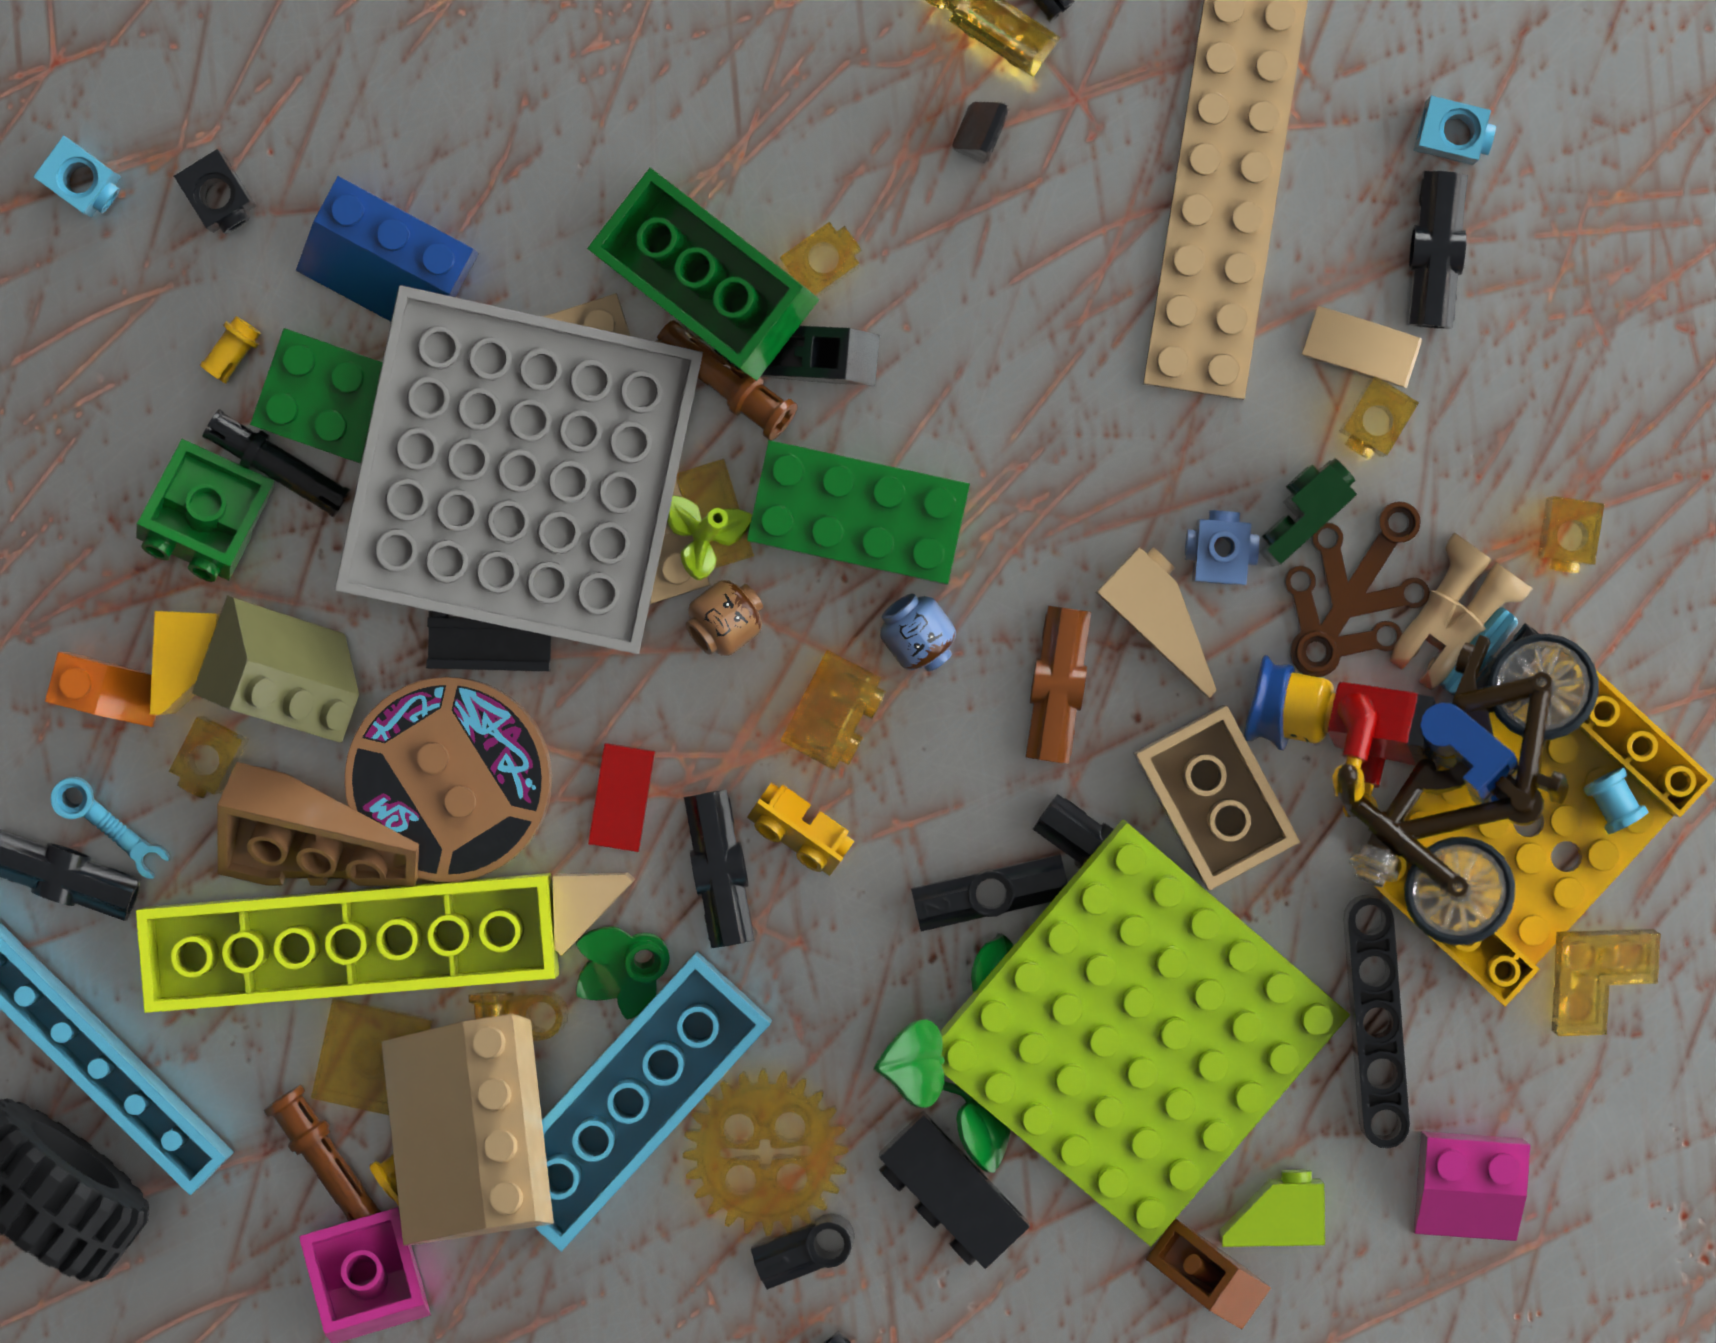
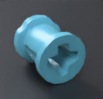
[1583,767,1649,834]

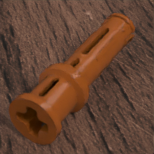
[655,320,798,440]
[263,1084,381,1221]

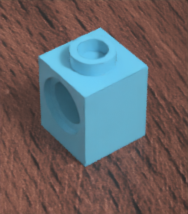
[1413,95,1496,165]
[33,135,121,218]

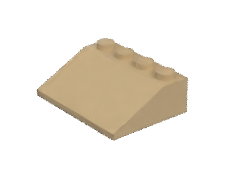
[381,1014,554,1246]

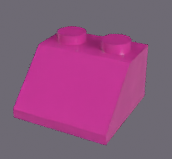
[1414,1131,1530,1241]
[299,1207,431,1343]

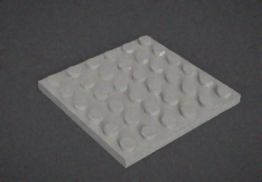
[334,285,703,654]

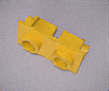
[747,782,854,876]

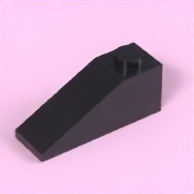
[714,326,880,386]

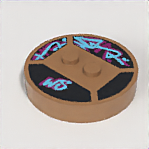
[345,677,552,882]

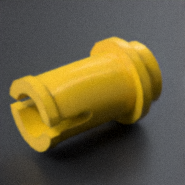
[200,316,261,384]

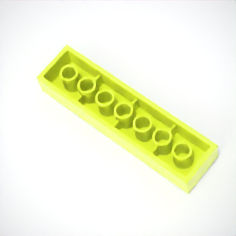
[136,873,559,1013]

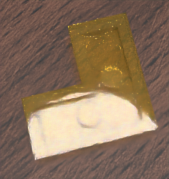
[1551,929,1661,1036]

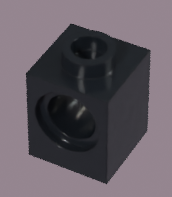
[174,149,256,234]

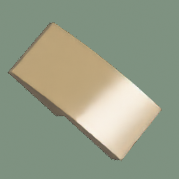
[1302,306,1422,388]

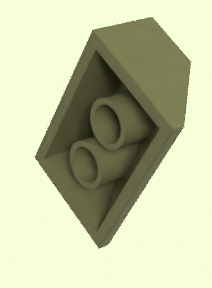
[192,595,359,743]

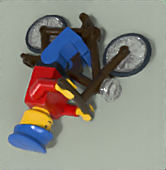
[1244,634,1599,945]

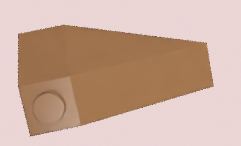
[217,762,419,886]

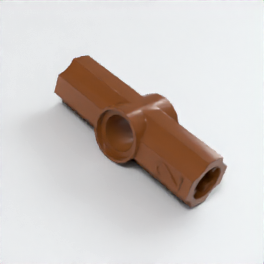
[1025,606,1092,764]

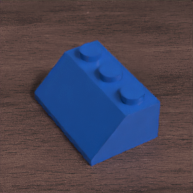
[295,176,479,322]

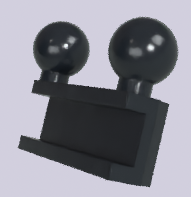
[426,610,552,671]

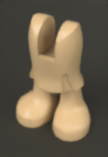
[1389,532,1533,690]

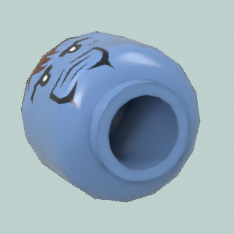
[880,593,956,671]

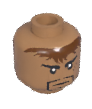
[685,580,763,656]

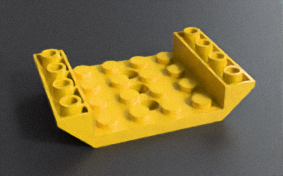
[1353,646,1715,1007]

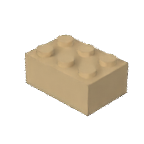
[1133,705,1300,891]

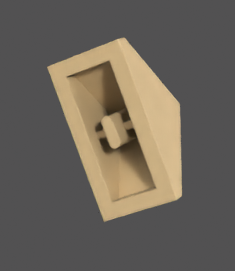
[553,872,635,956]

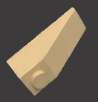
[1095,547,1217,698]

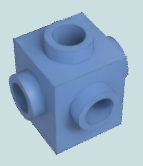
[1185,510,1260,585]

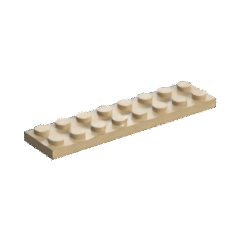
[1143,0,1308,400]

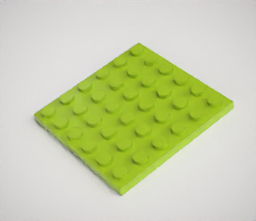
[940,819,1351,1247]

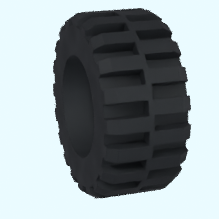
[0,1098,149,1282]

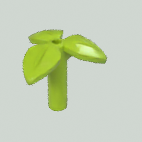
[667,496,752,580]

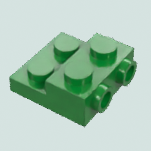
[136,439,275,582]

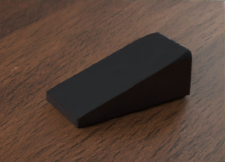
[952,102,1009,163]

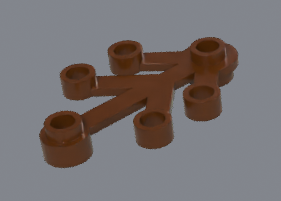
[1284,502,1430,677]

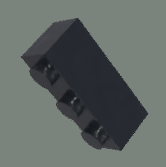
[879,1110,1030,1269]

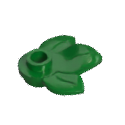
[576,927,670,1020]

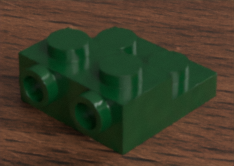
[1259,458,1358,566]

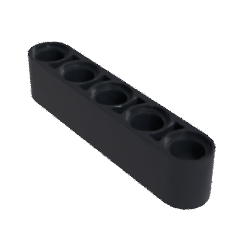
[1343,895,1410,1149]

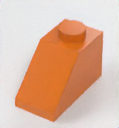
[45,652,157,727]

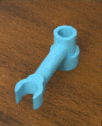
[51,776,170,879]

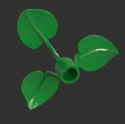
[874,933,1014,1173]

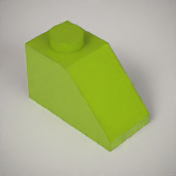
[1219,1169,1325,1247]

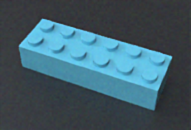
[535,951,772,1252]

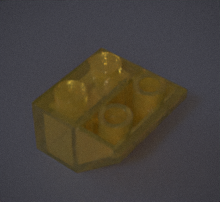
[780,649,886,770]

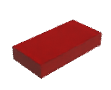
[588,743,656,852]

